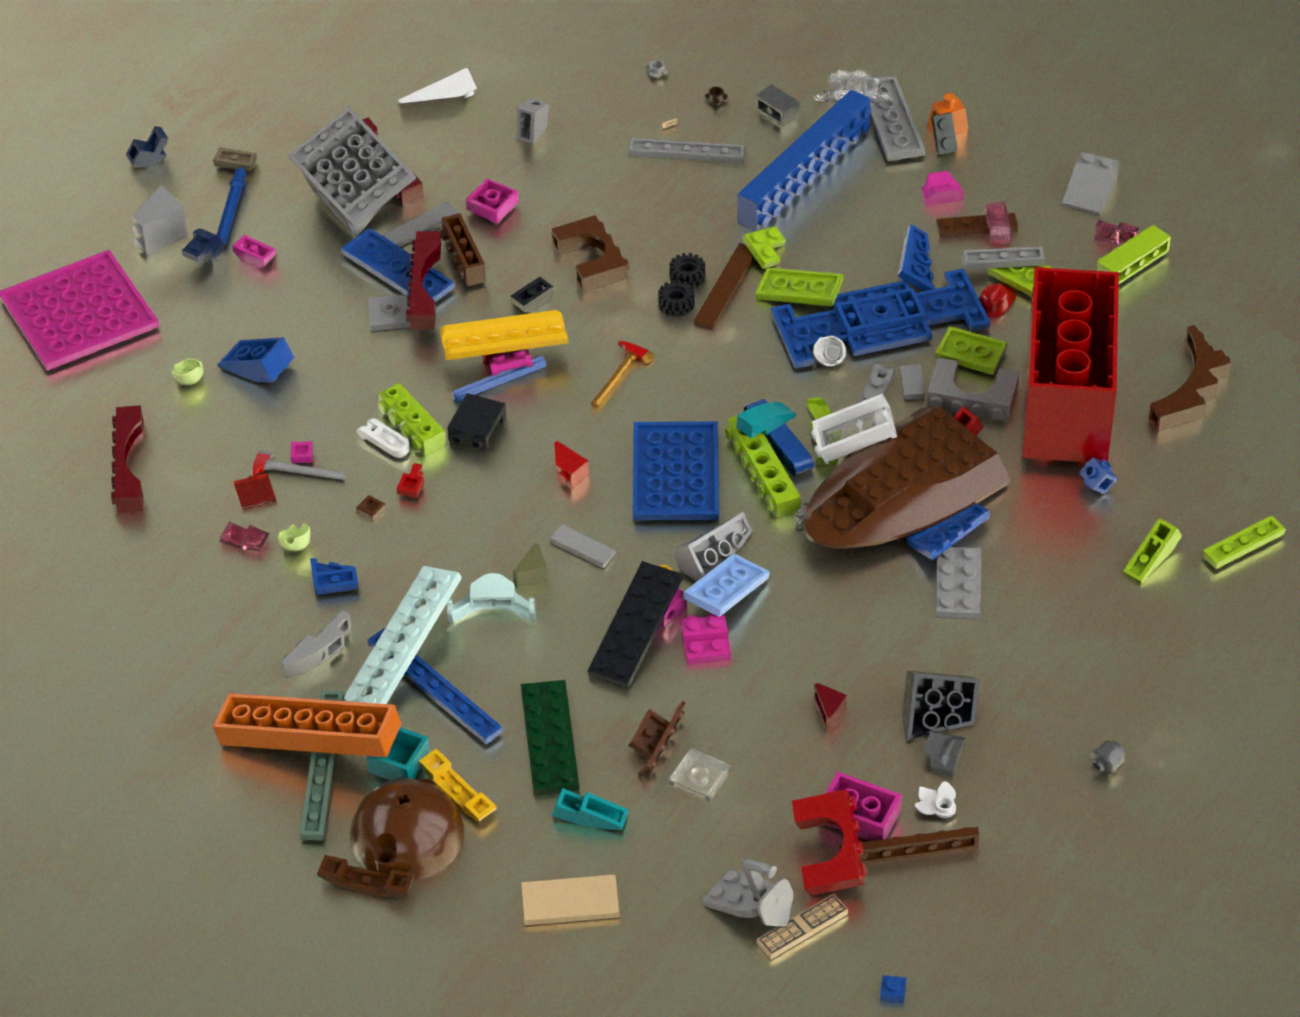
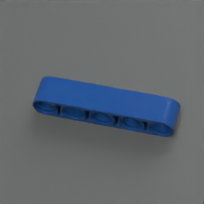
[743,399,814,476]

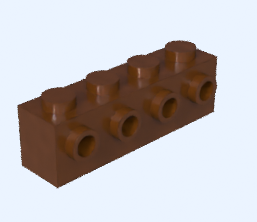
[440,213,486,286]

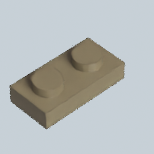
[213,147,257,171]

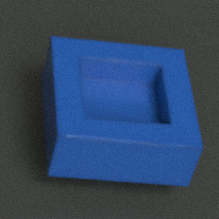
[880,975,907,1003]

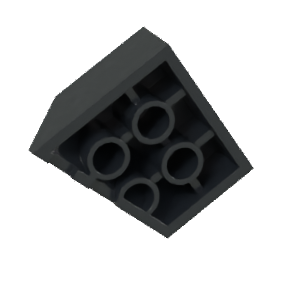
[902,670,980,741]

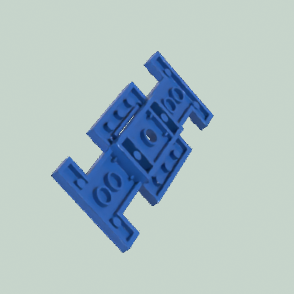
[771,268,991,369]

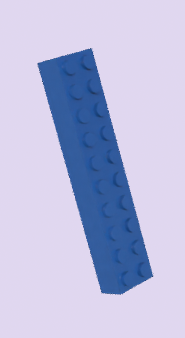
[737,89,871,232]

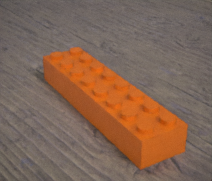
[212,693,402,757]

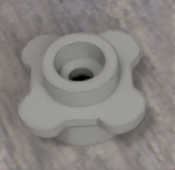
[646,60,668,77]

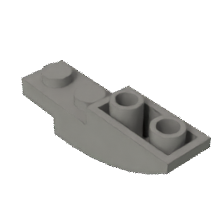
[281,610,351,679]

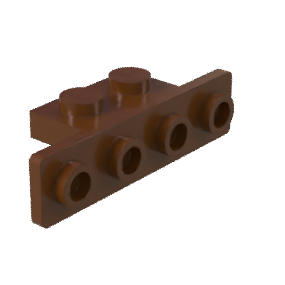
[628,700,686,776]

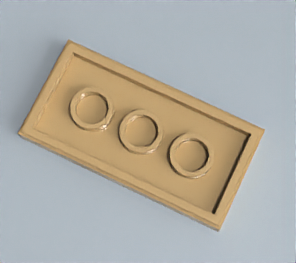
[521,874,620,925]

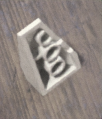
[398,68,477,105]

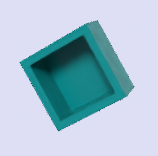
[366,727,430,780]

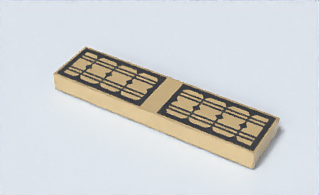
[757,894,848,960]

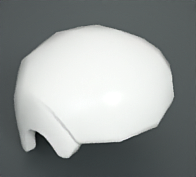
[813,336,846,367]

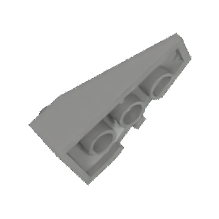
[671,512,752,581]

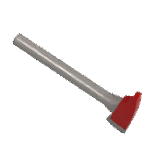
[253,450,345,481]

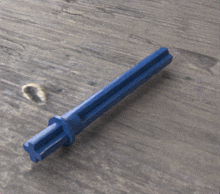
[216,167,247,246]

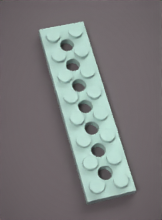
[343,566,462,704]

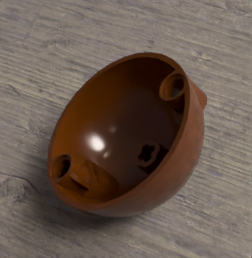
[350,778,465,881]

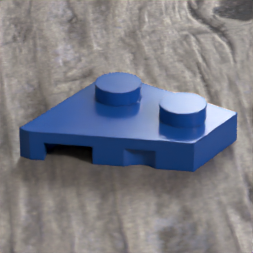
[310,558,359,595]

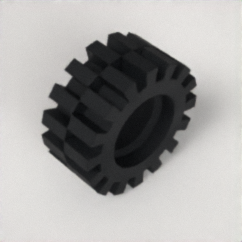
[669,253,706,288]
[658,280,695,317]

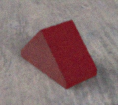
[814,683,847,732]

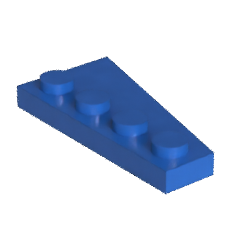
[897,224,935,291]
[906,503,990,560]

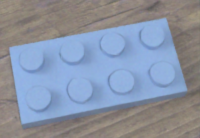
[683,553,770,617]

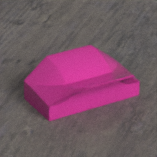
[921,171,964,206]
[232,234,276,268]

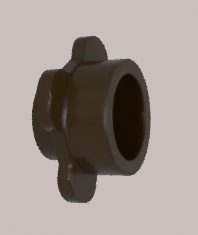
[705,87,728,105]

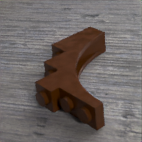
[1149,325,1232,432]

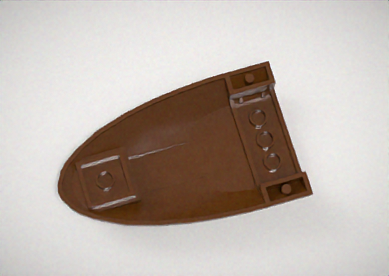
[803,406,1010,549]

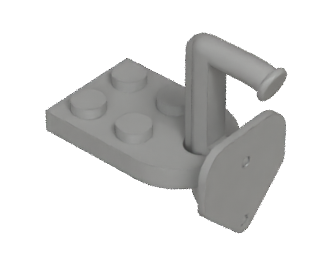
[702,858,794,927]

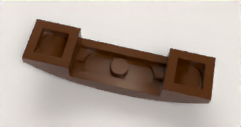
[317,855,415,897]

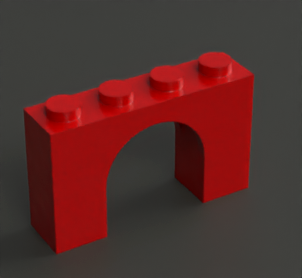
[792,789,867,896]

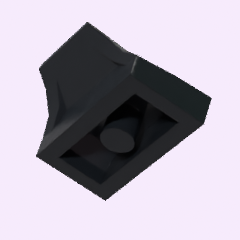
[510,277,554,313]

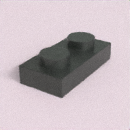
[931,112,958,155]

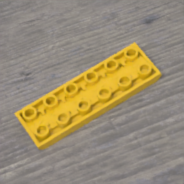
[440,310,568,360]

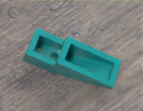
[737,402,796,438]
[551,788,629,830]

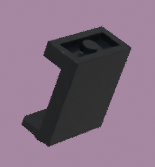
[447,393,506,451]

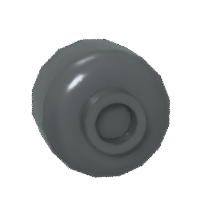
[1090,740,1125,775]

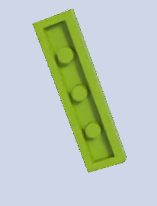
[1202,515,1285,569]

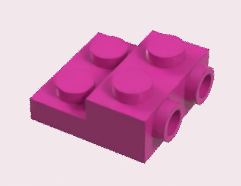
[681,613,731,665]

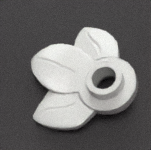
[914,781,956,818]

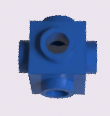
[1079,457,1118,494]

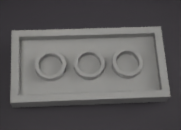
[936,547,981,619]

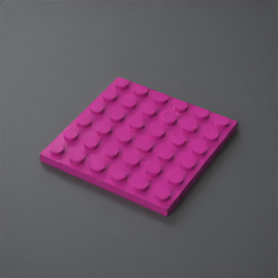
[0,250,160,371]

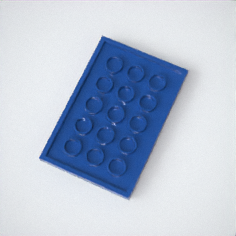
[633,421,719,520]

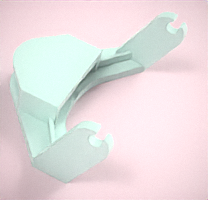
[447,573,536,623]

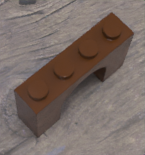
[551,215,630,293]

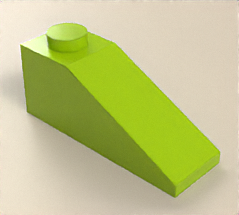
[1123,518,1182,583]

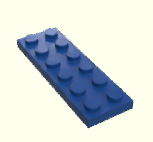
[341,228,455,302]

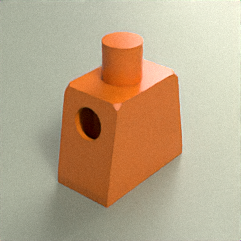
[927,93,968,140]

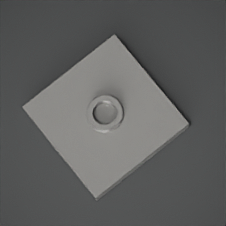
[368,294,410,331]

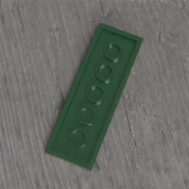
[521,680,580,795]

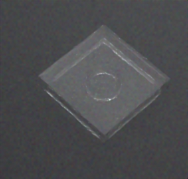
[669,748,731,802]

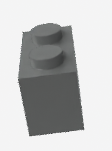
[755,84,799,127]

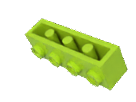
[1096,225,1171,284]
[378,383,446,456]

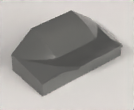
[923,731,966,777]

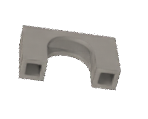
[926,358,1020,421]

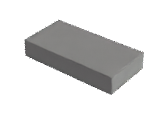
[900,365,925,400]

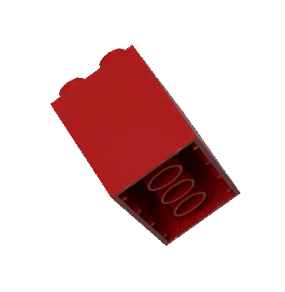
[1022,267,1119,464]

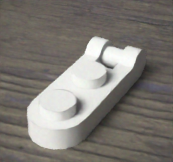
[357,418,410,457]

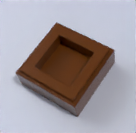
[356,495,386,521]

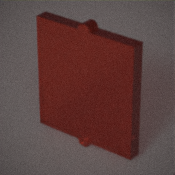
[233,473,276,510]

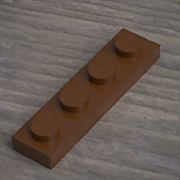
[936,212,1018,238]

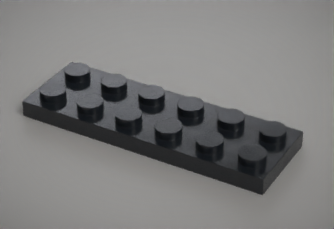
[587,561,683,688]

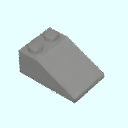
[1062,152,1119,215]

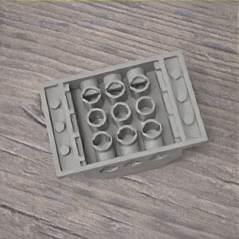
[288,107,416,237]

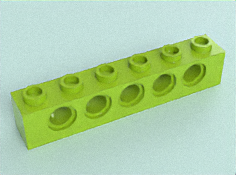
[725,415,801,518]

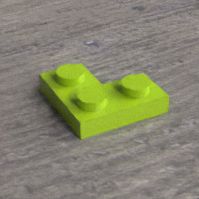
[742,226,786,269]

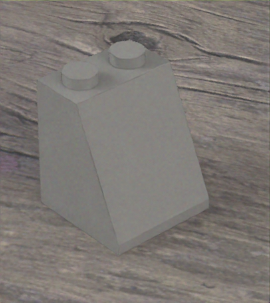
[132,186,188,256]

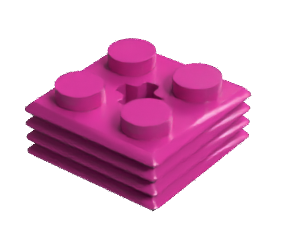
[465,178,519,223]

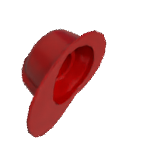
[979,283,1016,318]

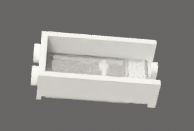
[811,394,897,464]

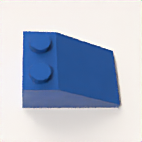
[217,337,295,383]

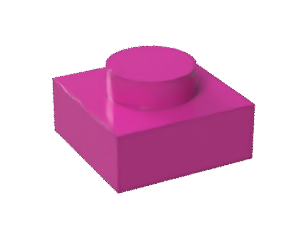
[291,441,313,463]

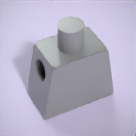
[516,98,550,144]

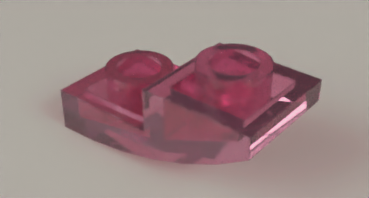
[985,201,1012,245]
[1094,220,1139,245]
[219,521,270,551]

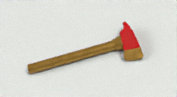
[591,341,655,408]

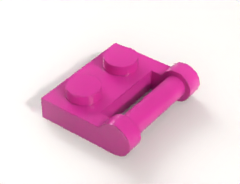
[488,349,533,376]

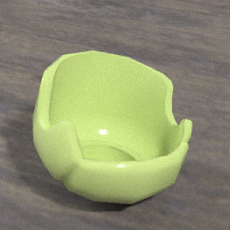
[171,358,204,386]
[278,523,311,552]

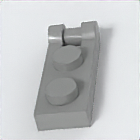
[857,363,896,403]

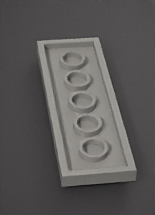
[859,76,925,161]

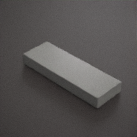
[550,524,616,569]

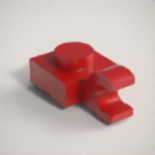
[396,463,424,498]

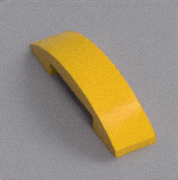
[419,748,497,821]

